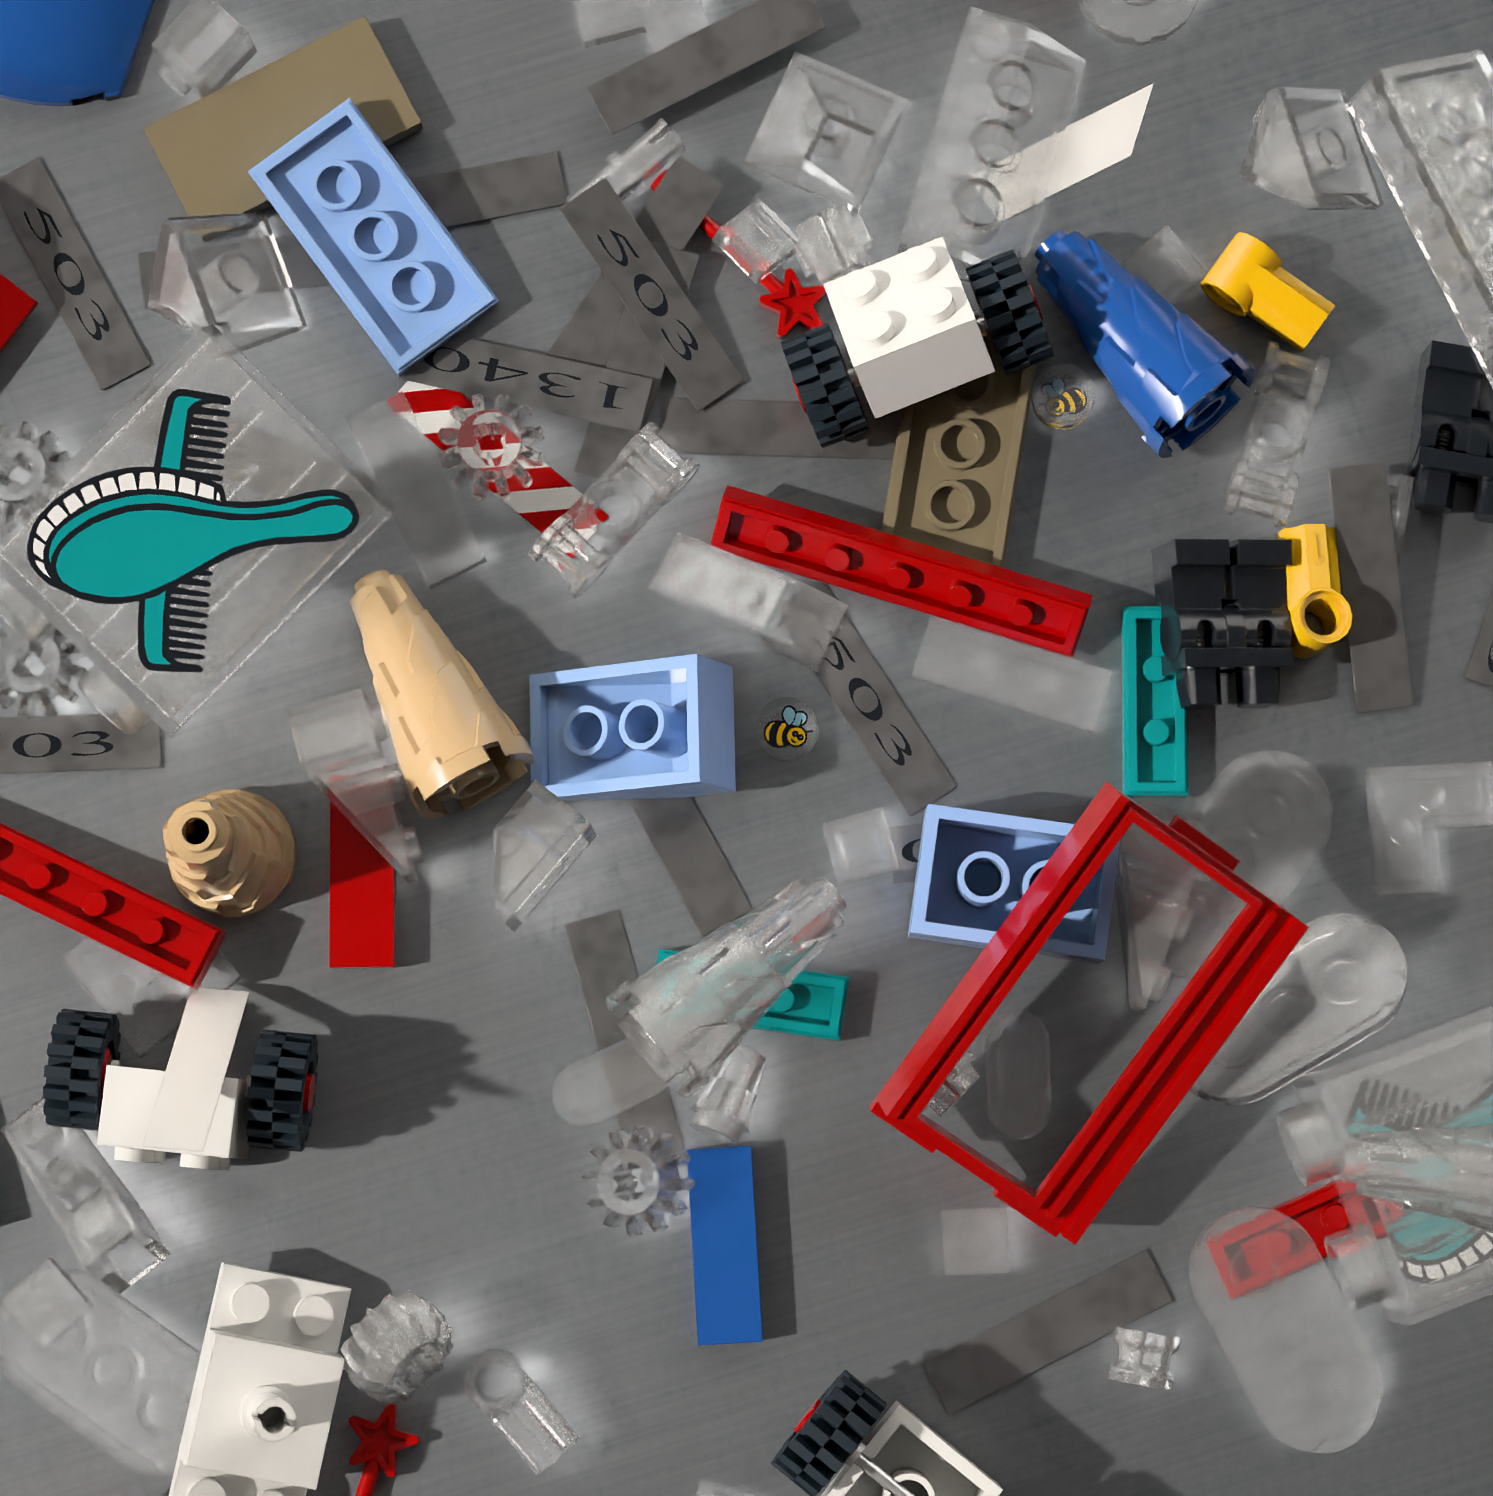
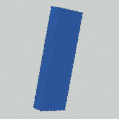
[687,1146,763,1346]

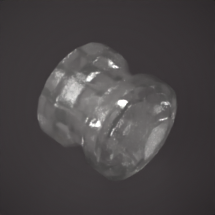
[1108,1327,1180,1390]

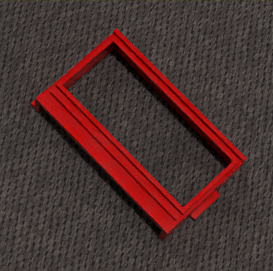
[869,781,1309,1245]

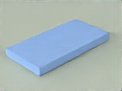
[248,98,499,377]

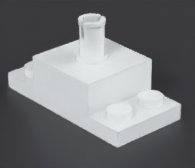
[169,1262,351,1496]

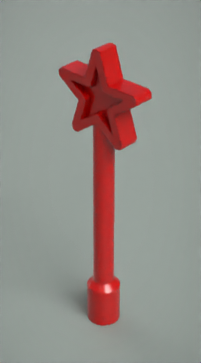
[650,169,827,340]
[348,1403,420,1496]

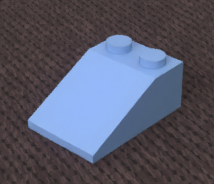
[529,654,736,801]

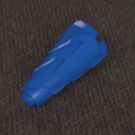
[1035,230,1255,458]

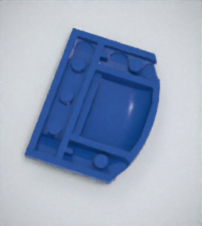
[0,0,155,106]

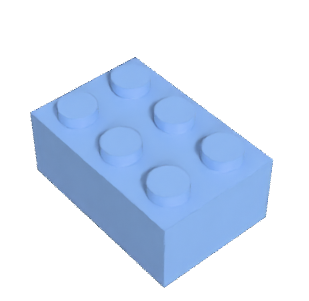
[907,804,1121,964]

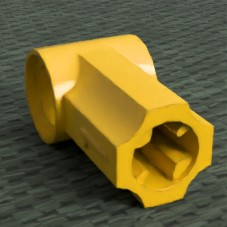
[1200,232,1336,353]
[1277,524,1352,659]

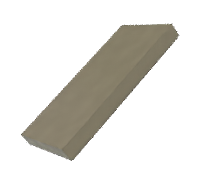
[143,16,423,241]
[881,328,1036,568]

